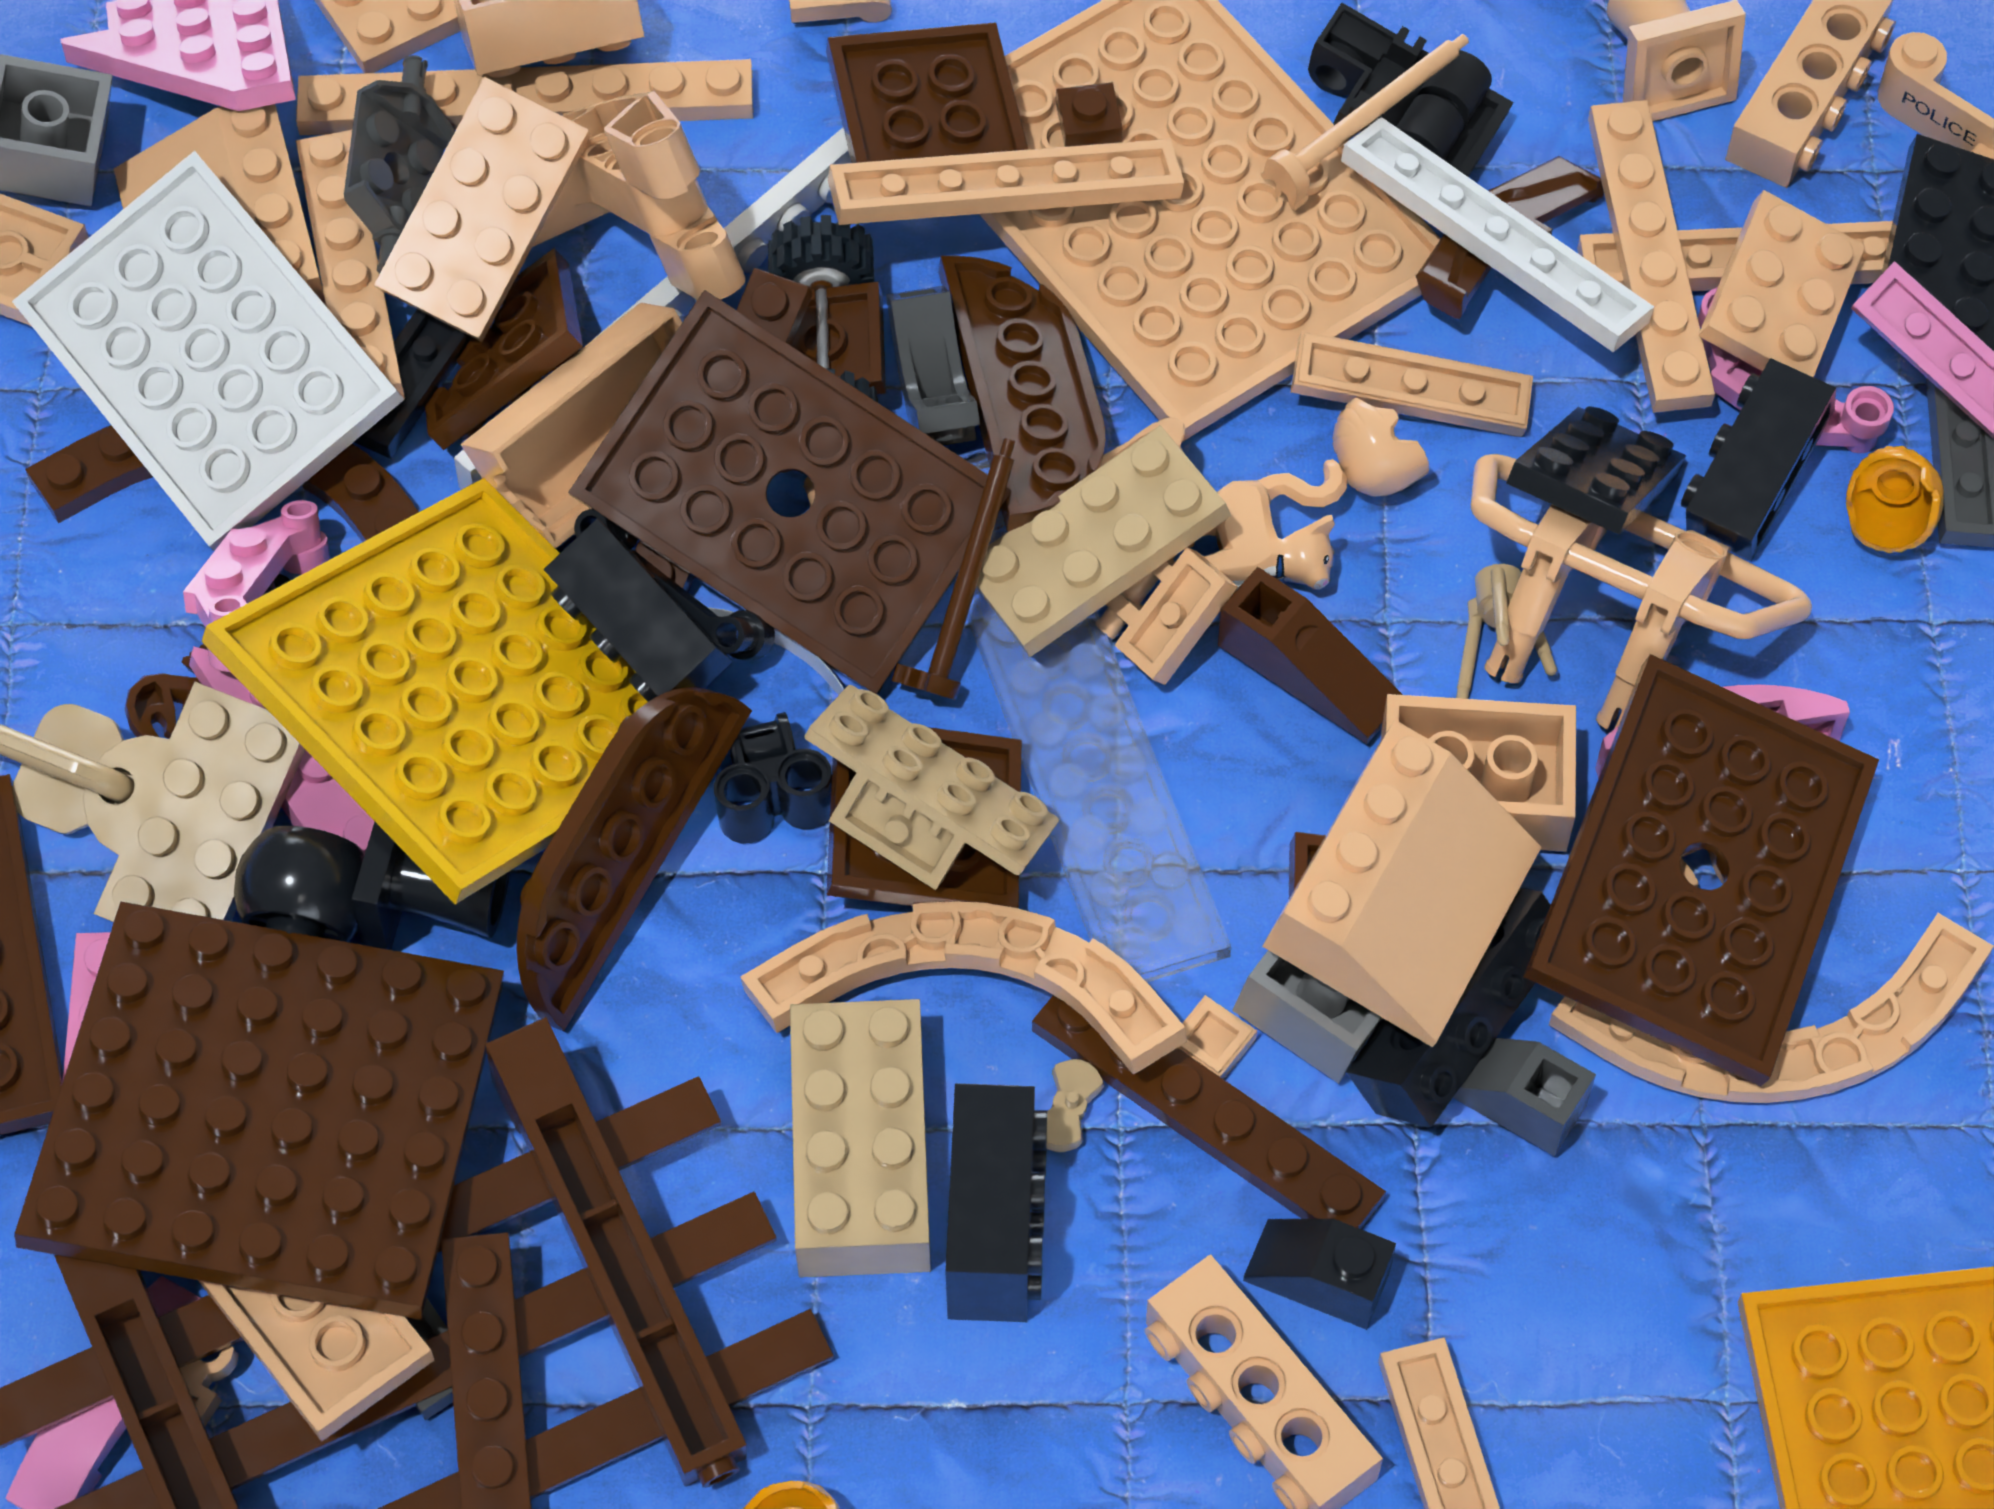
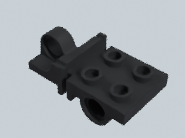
[1308,2,1514,177]

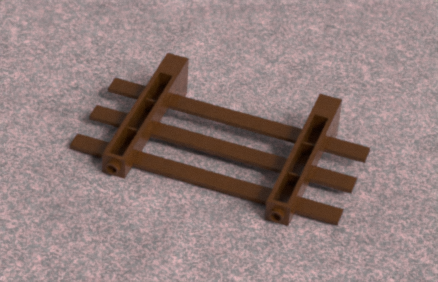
[0,1017,833,1509]

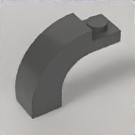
[886,285,980,445]

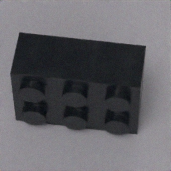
[945,1083,1048,1322]

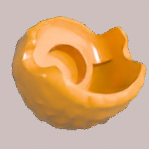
[1846,446,1944,553]

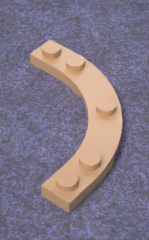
[740,901,1187,1075]
[1549,913,1994,1103]

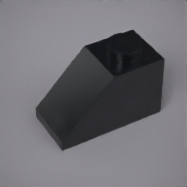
[1243,1219,1396,1330]

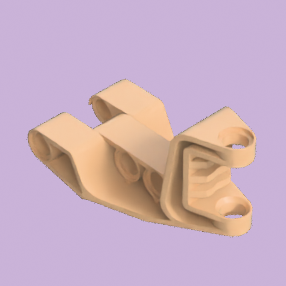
[533,91,746,300]

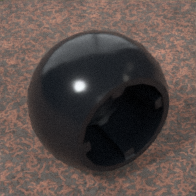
[234,826,365,942]

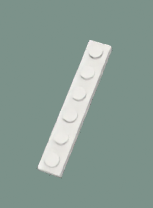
[1341,117,1654,352]

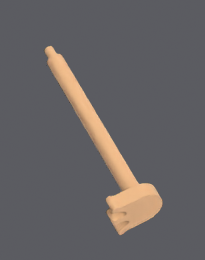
[1261,34,1469,211]

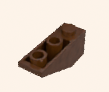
[1218,566,1403,744]

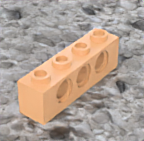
[1725,0,1896,188]
[1144,1254,1383,1509]

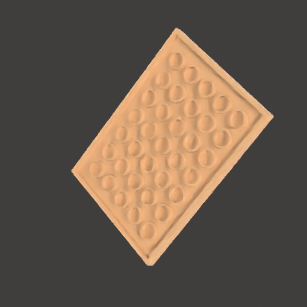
[979,0,1441,442]

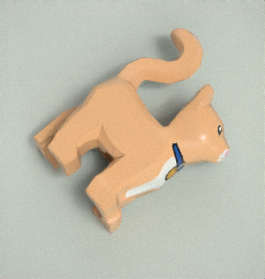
[1188,459,1347,594]

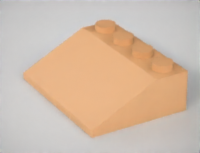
[114,104,326,306]
[1262,720,1542,1047]

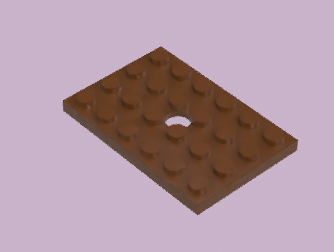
[568,290,1012,695]
[1524,654,1879,1086]

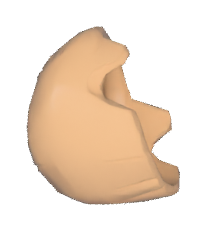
[1333,398,1429,497]

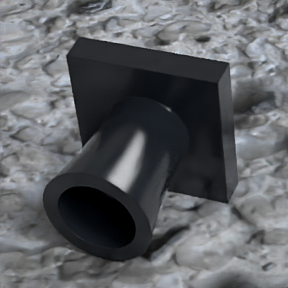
[351,822,510,950]

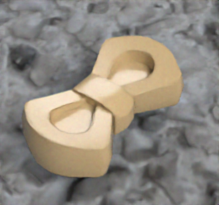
[1047,1059,1104,1152]

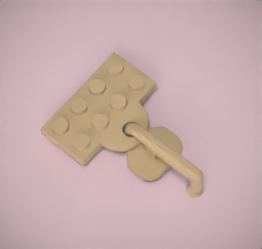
[0,682,306,922]

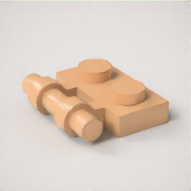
[1095,547,1238,685]

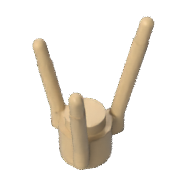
[1456,564,1557,699]

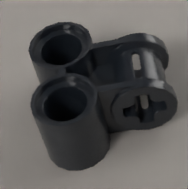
[714,712,832,843]

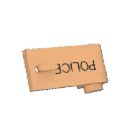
[1877,32,1994,159]

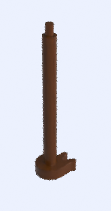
[892,438,1016,700]

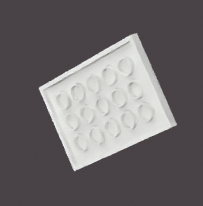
[12,151,405,551]

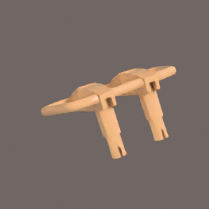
[1470,454,1812,729]

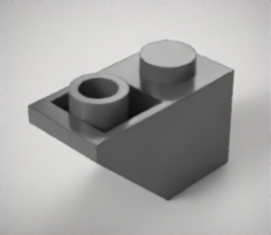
[1453,1038,1596,1156]

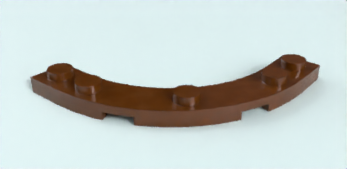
[25,425,419,542]

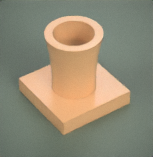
[1607,0,1746,122]

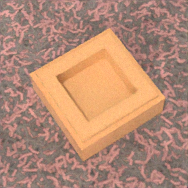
[1178,995,1257,1079]

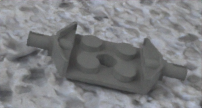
[344,55,455,274]

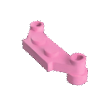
[1698,288,1894,453]
[183,500,330,672]

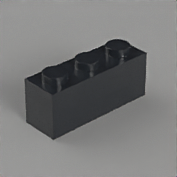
[1681,358,1836,561]
[543,518,733,702]

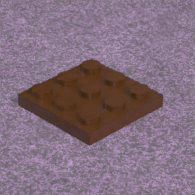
[826,22,1029,163]
[827,727,1022,908]

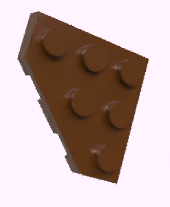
[425,248,583,450]

